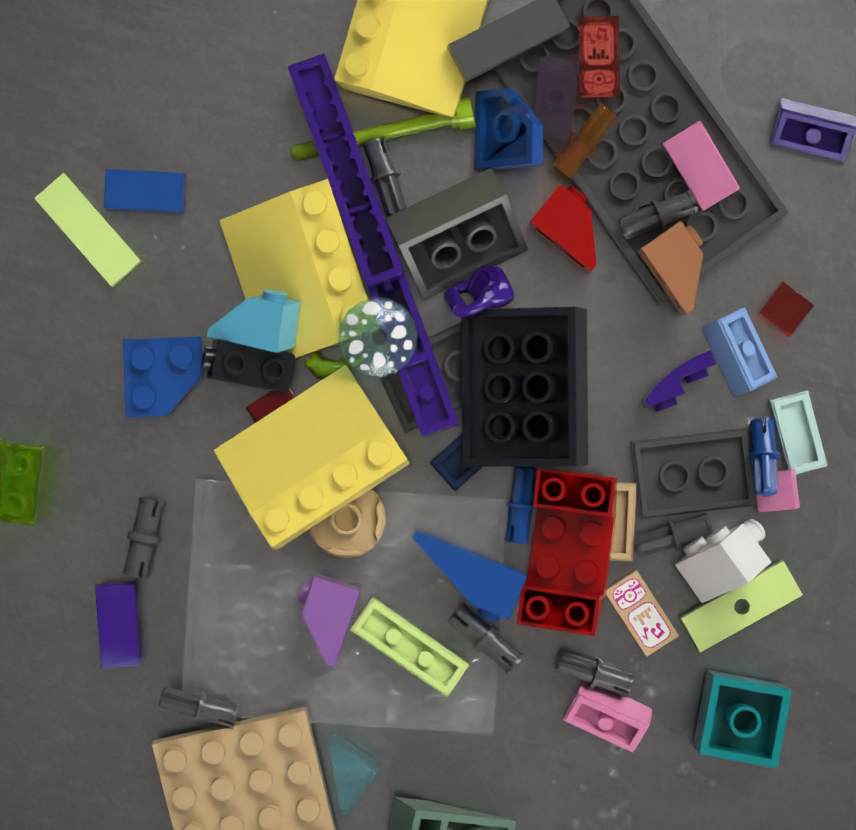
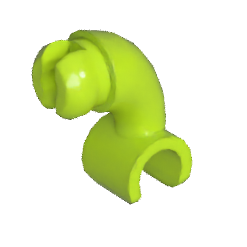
[304,342,366,379]

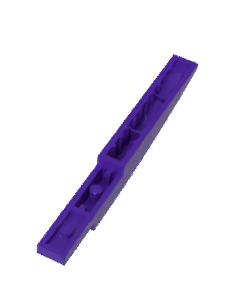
[287,53,459,438]

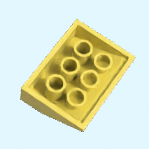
[334,0,489,118]
[219,179,379,359]
[213,365,410,550]

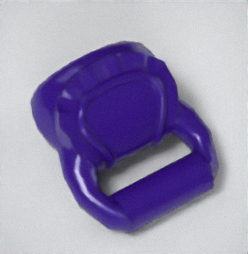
[444,265,514,318]

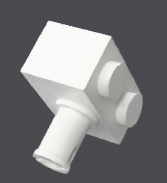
[675,519,771,603]

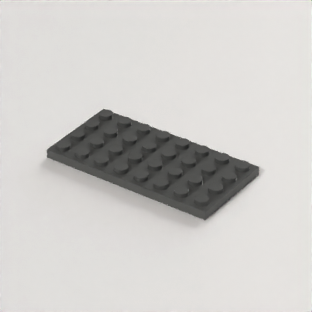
[493,0,789,304]

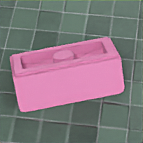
[663,120,740,211]
[563,680,652,753]

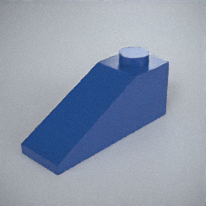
[413,529,527,622]

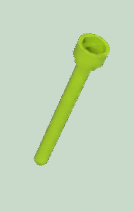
[290,97,476,160]

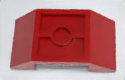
[517,467,617,636]

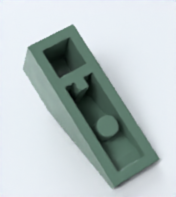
[387,797,516,830]

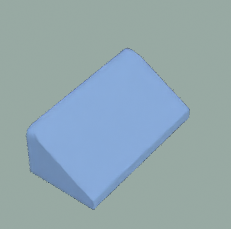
[702,307,777,397]

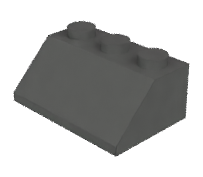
[385,168,528,300]

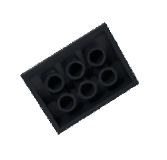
[461,307,588,467]

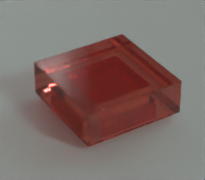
[757,282,814,337]

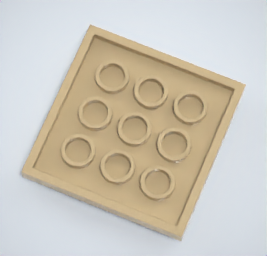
[152,706,336,830]

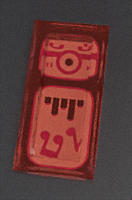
[578,16,620,98]

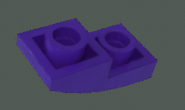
[641,350,716,412]
[95,581,141,669]

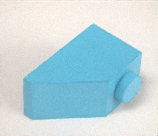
[207,289,301,353]

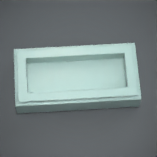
[768,391,828,474]

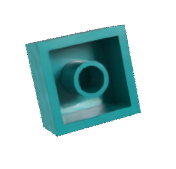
[693,670,792,769]

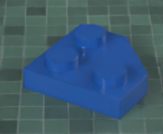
[474,88,543,171]
[123,336,204,418]

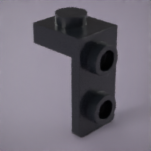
[202,340,295,392]

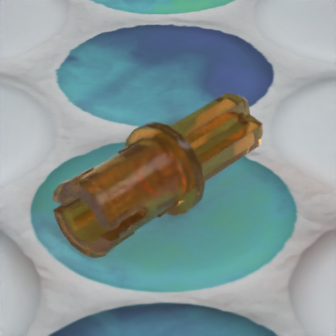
[551,104,617,179]

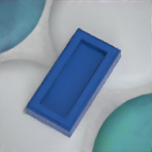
[104,169,185,213]

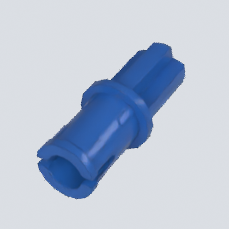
[749,417,780,497]
[504,466,537,544]

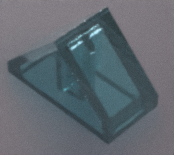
[328,732,382,817]

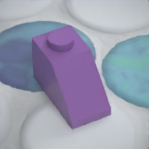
[298,573,361,667]

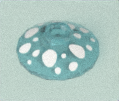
[338,297,418,377]

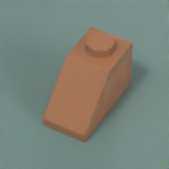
[637,221,703,316]

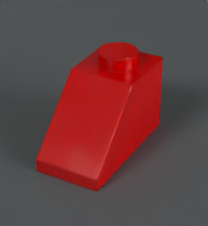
[528,184,597,273]

